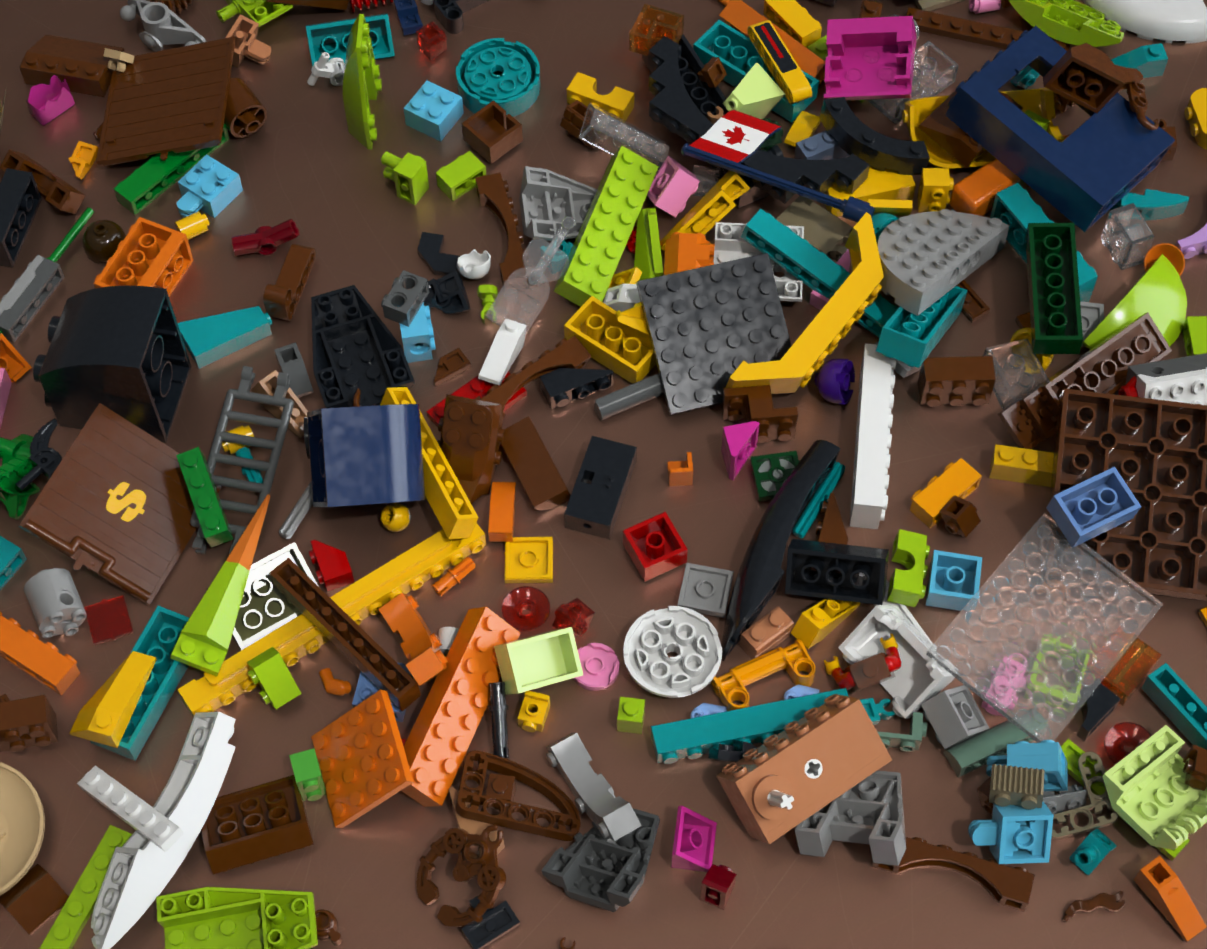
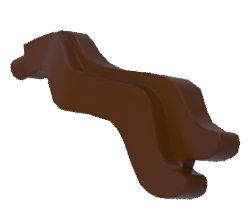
[1062,891,1125,922]

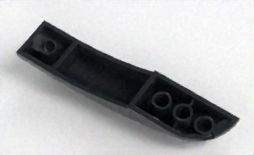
[721,440,841,661]

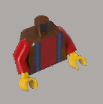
[824,633,901,694]

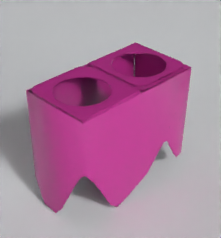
[26,75,75,126]

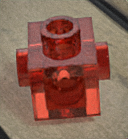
[552,598,595,638]

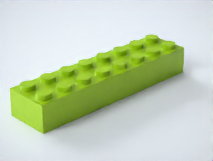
[553,145,659,307]

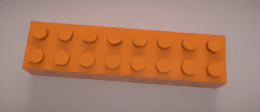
[401,607,520,807]

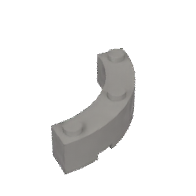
[546,733,642,841]

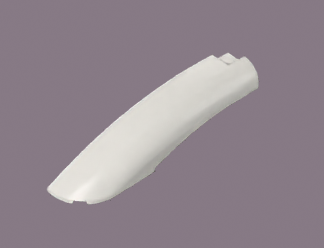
[91,712,236,949]

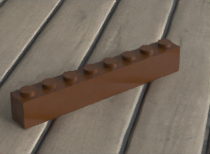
[270,558,421,712]

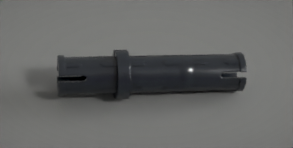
[489,682,509,758]

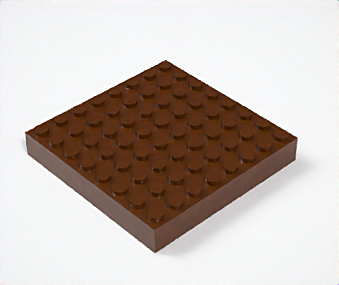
[1042,389,1207,601]

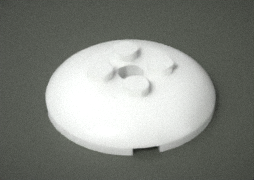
[623,606,722,698]

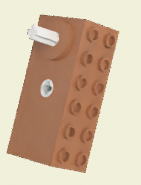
[716,694,892,844]

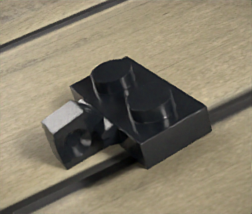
[461,896,520,949]

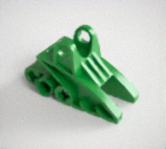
[0,434,40,520]

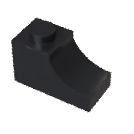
[1077,680,1120,741]

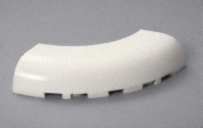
[1082,0,1207,44]

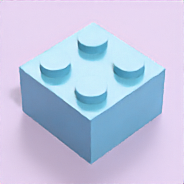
[403,80,464,142]
[925,550,982,613]

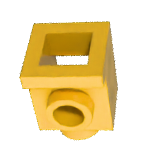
[518,691,550,732]

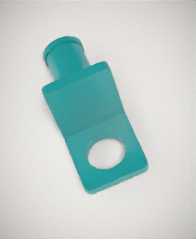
[1070,829,1117,875]

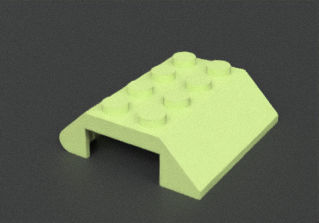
[1102,725,1207,850]

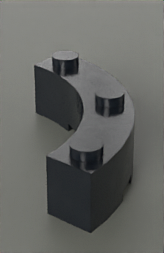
[820,97,930,175]

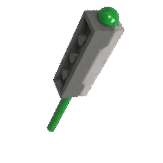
[0,207,94,343]

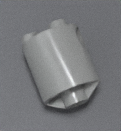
[24,568,87,638]

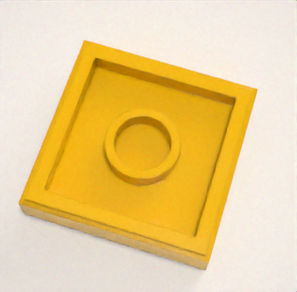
[505,537,553,583]

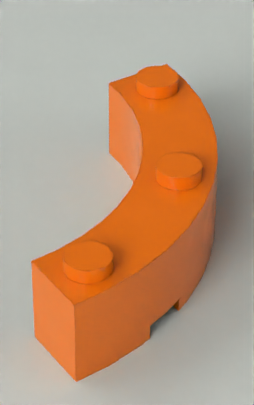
[379,592,448,686]

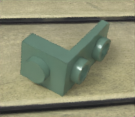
[877,712,927,752]

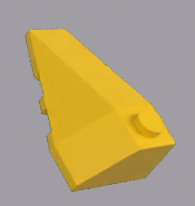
[70,651,157,748]

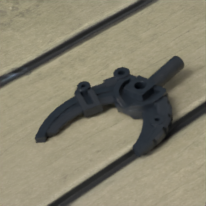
[15,418,62,491]

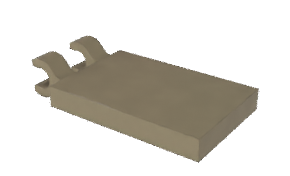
[776,196,853,261]

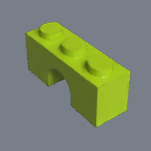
[887,529,930,607]

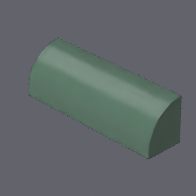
[943,709,1049,778]

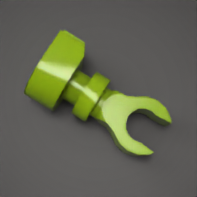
[477,284,498,324]

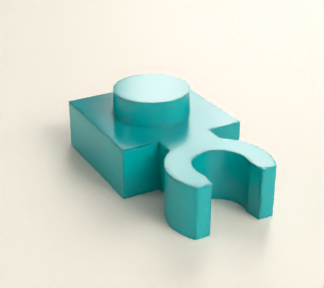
[860,698,895,725]

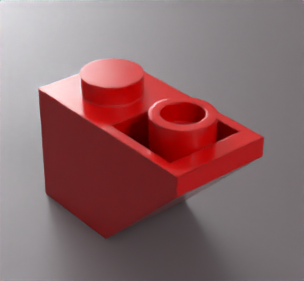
[308,540,355,592]

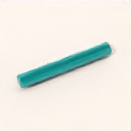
[792,462,846,539]

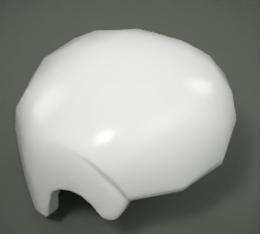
[457,249,491,280]

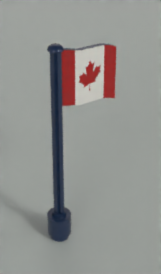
[681,110,875,223]

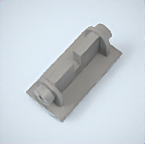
[1043,784,1087,815]

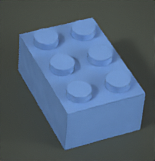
[1046,467,1141,548]

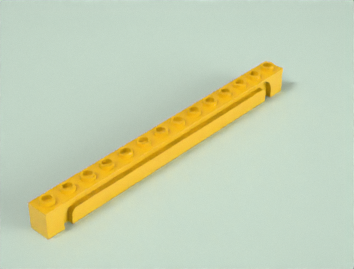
[177,522,486,717]

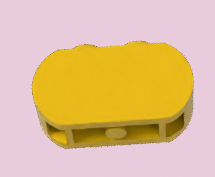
[1184,88,1207,150]

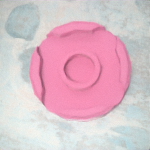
[573,643,620,691]

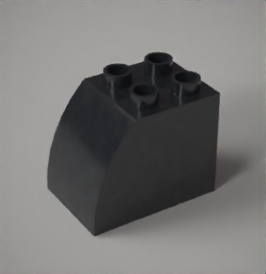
[33,285,192,443]

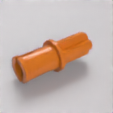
[431,557,476,597]

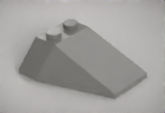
[519,166,597,241]

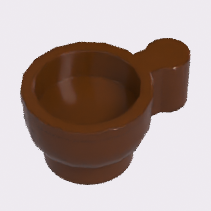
[315,909,342,946]

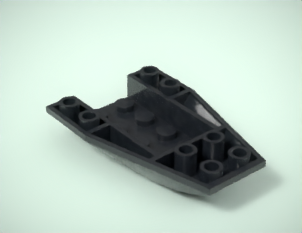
[311,285,415,408]

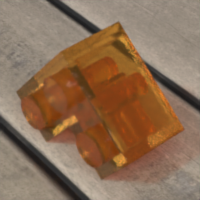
[629,4,684,57]

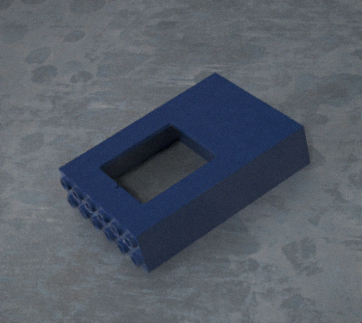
[945,26,1175,232]

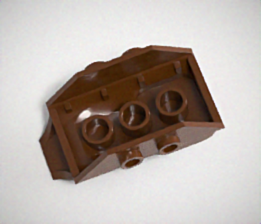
[437,394,505,505]

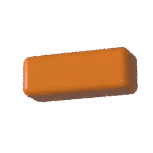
[950,158,1029,216]

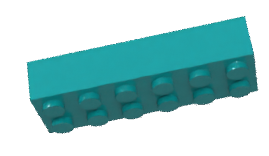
[693,20,819,122]
[990,183,1098,302]
[876,286,968,368]
[90,606,189,761]

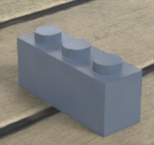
[794,131,849,160]

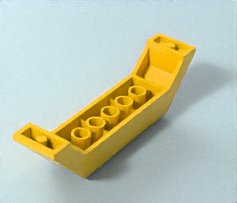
[726,212,884,394]

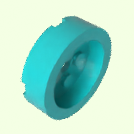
[456,38,541,117]

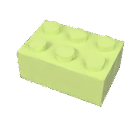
[494,627,583,695]

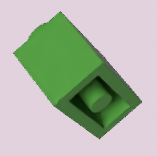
[289,748,326,801]

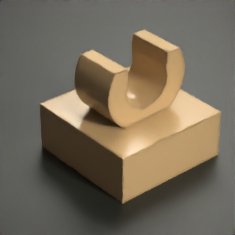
[103,48,134,72]

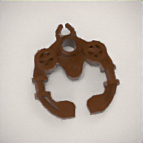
[416,824,506,927]

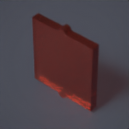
[84,595,134,645]

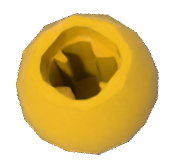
[381,503,411,532]

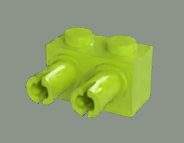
[381,151,429,205]

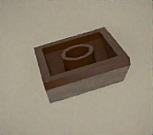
[0,864,69,936]

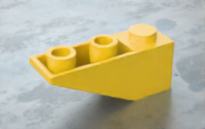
[791,599,861,649]

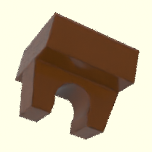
[697,57,727,88]

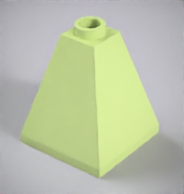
[723,63,785,120]

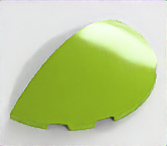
[1009,0,1124,47]
[1082,254,1187,350]

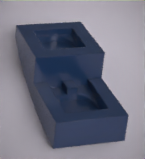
[393,0,424,36]

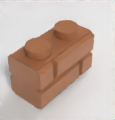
[740,606,794,659]

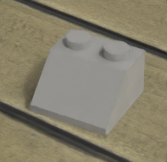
[921,684,990,749]

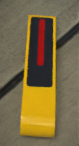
[748,20,812,104]

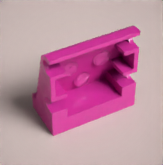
[824,16,917,100]

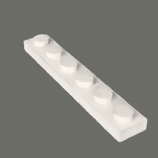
[77,765,184,852]

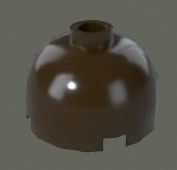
[83,220,126,264]

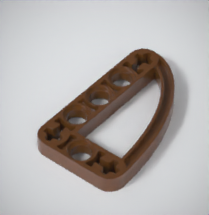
[455,750,581,841]

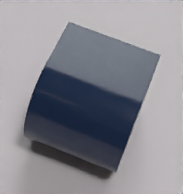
[307,404,425,507]

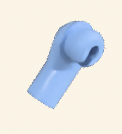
[784,684,820,700]
[690,703,727,718]

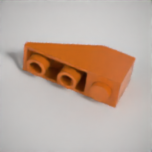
[1134,856,1207,943]

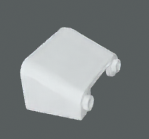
[838,605,959,719]

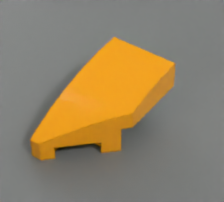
[69,141,99,180]

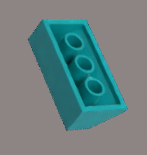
[306,13,395,66]

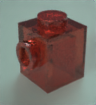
[416,21,447,60]

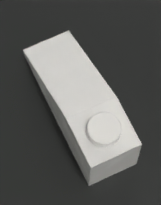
[478,319,527,386]

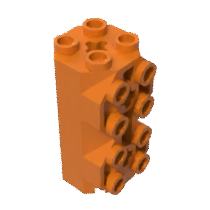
[664,232,715,275]

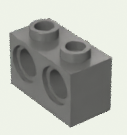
[381,270,429,327]

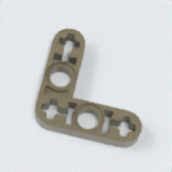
[1052,752,1118,840]

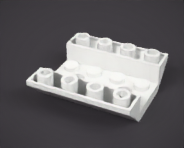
[714,222,804,302]

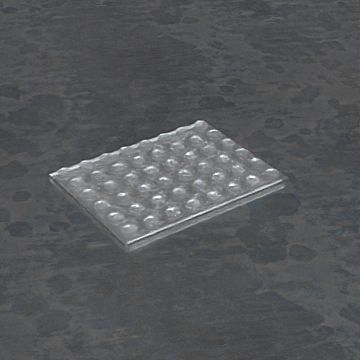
[926,513,1163,743]

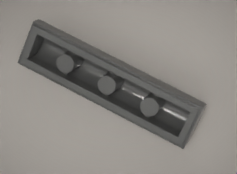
[594,373,664,421]

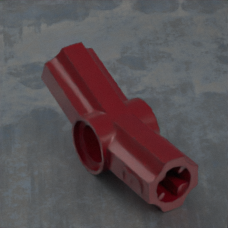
[231,219,300,256]

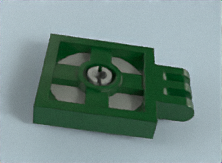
[750,451,800,502]

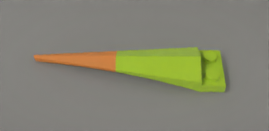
[170,494,270,676]

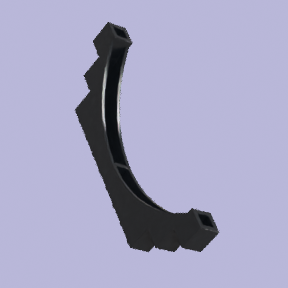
[648,36,870,204]

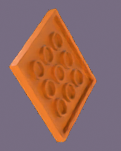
[311,689,414,828]

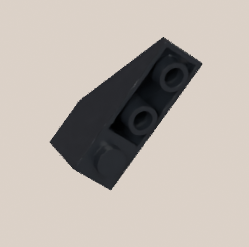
[539,368,614,409]

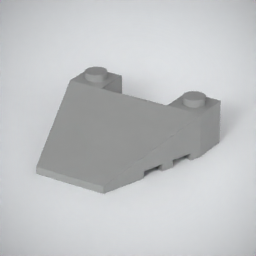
[795,770,906,866]

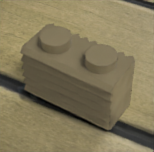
[989,764,1045,810]

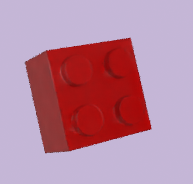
[623,511,688,582]

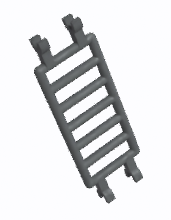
[190,366,294,555]

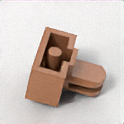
[226,14,271,67]

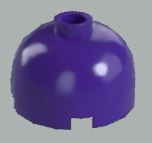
[814,359,855,404]

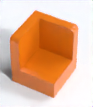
[667,452,693,487]

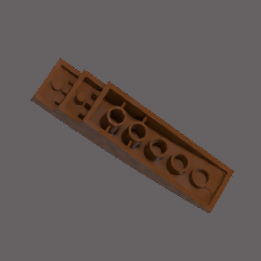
[998,312,1172,449]

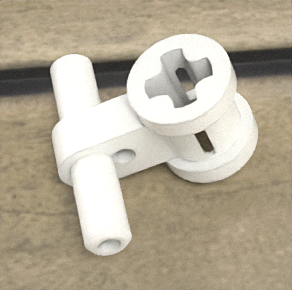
[307,52,345,86]

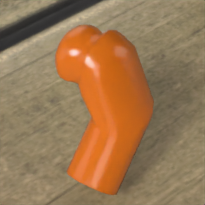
[319,668,352,696]

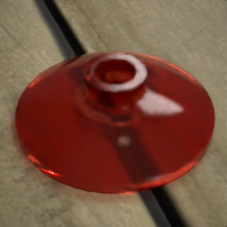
[502,586,550,631]
[1104,722,1152,764]

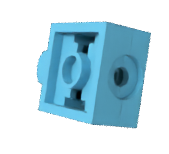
[176,154,243,218]
[397,302,436,363]
[986,740,1068,791]
[968,801,1054,864]

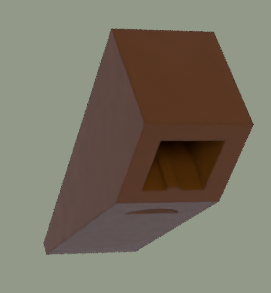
[816,493,848,545]

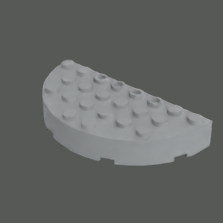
[877,209,1010,316]

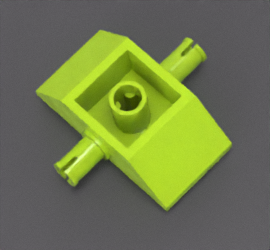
[216,0,293,28]

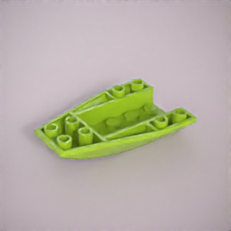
[343,14,382,149]
[156,887,318,949]

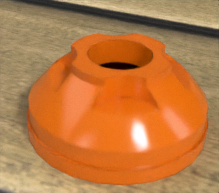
[1143,243,1185,276]

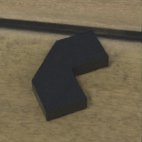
[417,232,460,276]

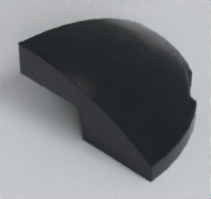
[424,271,471,314]

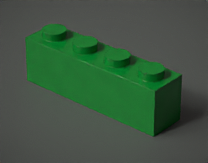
[176,447,234,548]

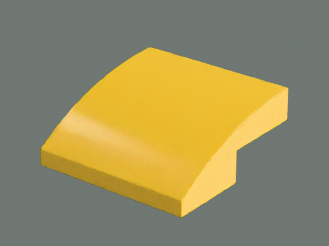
[866,199,913,217]

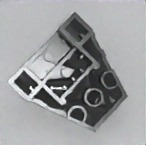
[541,808,660,912]

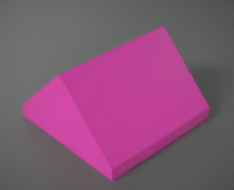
[721,421,760,480]
[671,806,717,872]

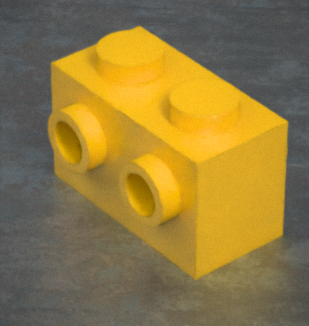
[917,168,954,212]

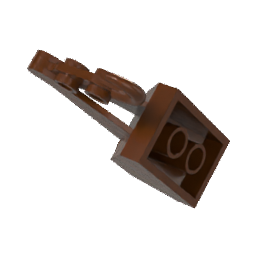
[1043,43,1159,131]

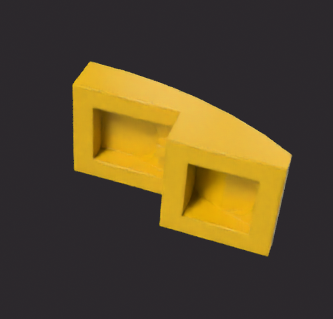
[784,110,821,147]

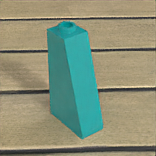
[178,306,273,369]

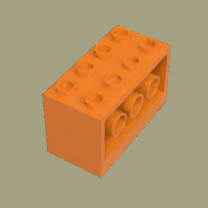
[94,217,194,297]

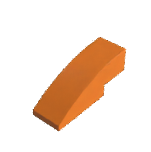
[488,482,516,542]

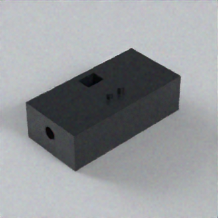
[564,436,637,540]

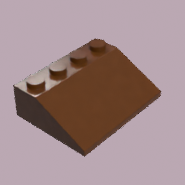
[19,35,125,97]
[918,81,1023,168]
[201,775,314,874]

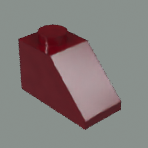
[700,864,737,910]

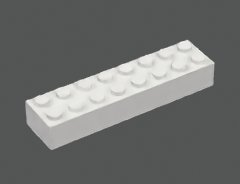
[849,343,896,529]

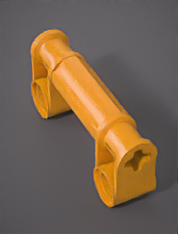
[711,639,816,711]

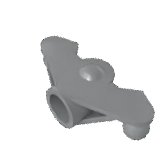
[120,0,207,52]

